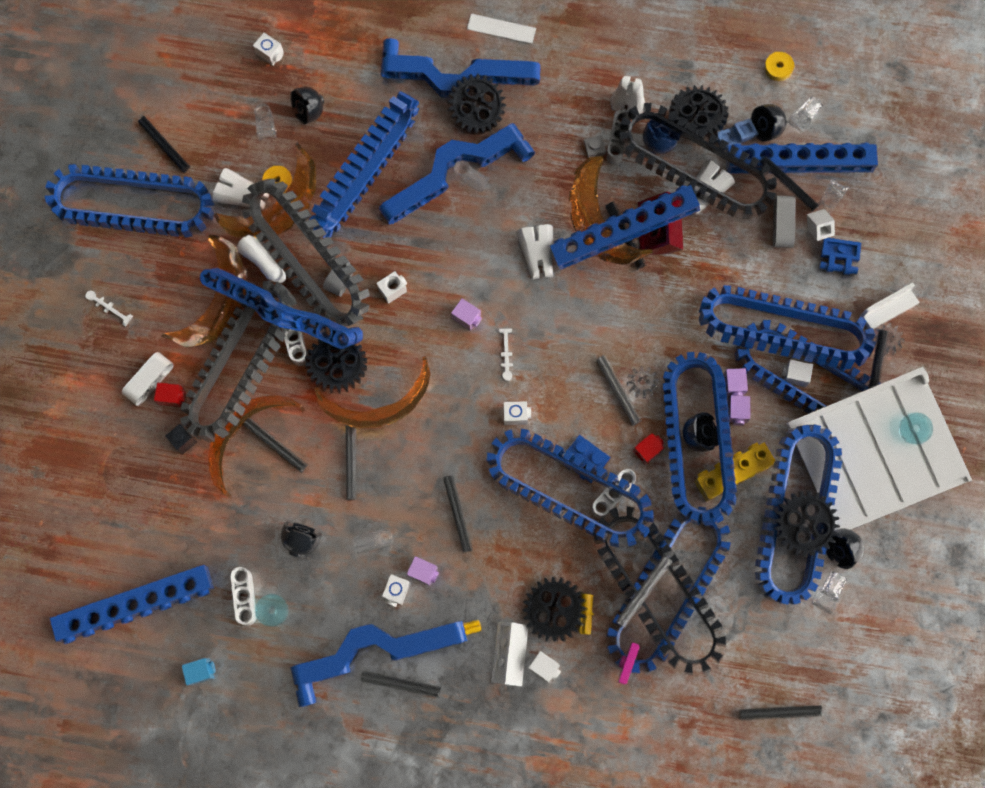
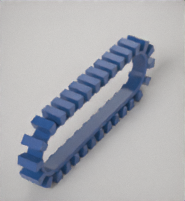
[309,92,419,238]
[45,164,215,237]
[698,285,876,369]
[735,320,881,414]
[487,429,654,548]
[606,506,731,674]

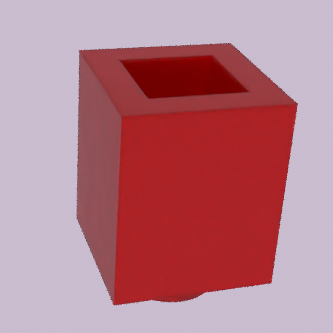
[154,382,186,408]
[633,433,665,465]

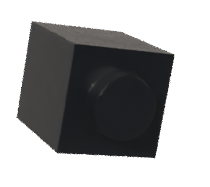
[165,424,197,455]

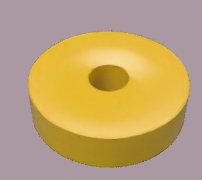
[764,52,794,81]
[262,166,293,193]

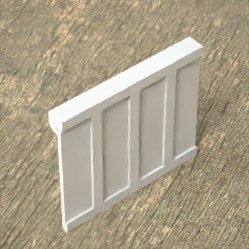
[786,367,972,530]

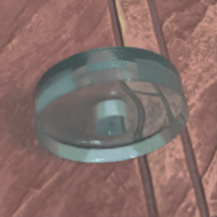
[899,413,933,444]
[255,594,288,627]

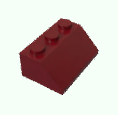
[638,191,683,255]

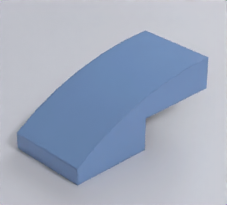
[716,119,758,150]

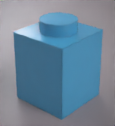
[182,658,216,686]

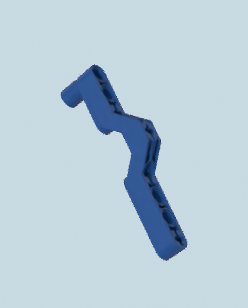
[380,38,541,98]
[379,123,535,224]
[200,268,363,349]
[290,621,467,707]

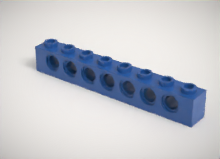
[726,143,878,174]
[550,185,700,270]
[50,565,215,644]

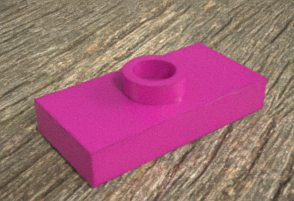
[617,643,640,685]

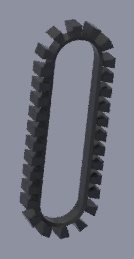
[619,103,777,219]
[594,506,726,676]

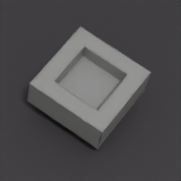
[584,135,606,158]

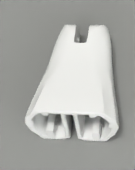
[610,75,645,114]
[681,160,735,215]
[213,168,270,210]
[516,224,553,279]
[236,235,286,283]

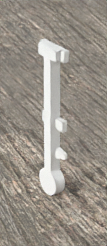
[86,291,133,327]
[499,328,513,381]

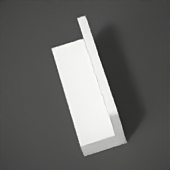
[860,283,919,330]
[491,622,528,686]

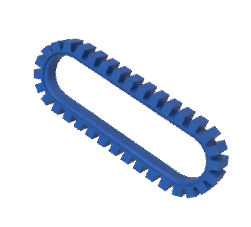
[663,352,737,526]
[755,424,842,605]

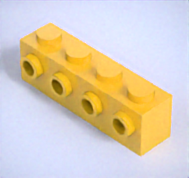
[694,442,776,502]

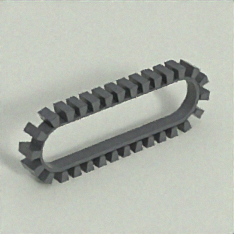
[242,179,370,327]
[180,280,297,442]

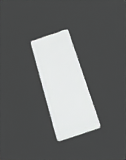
[467,14,536,43]

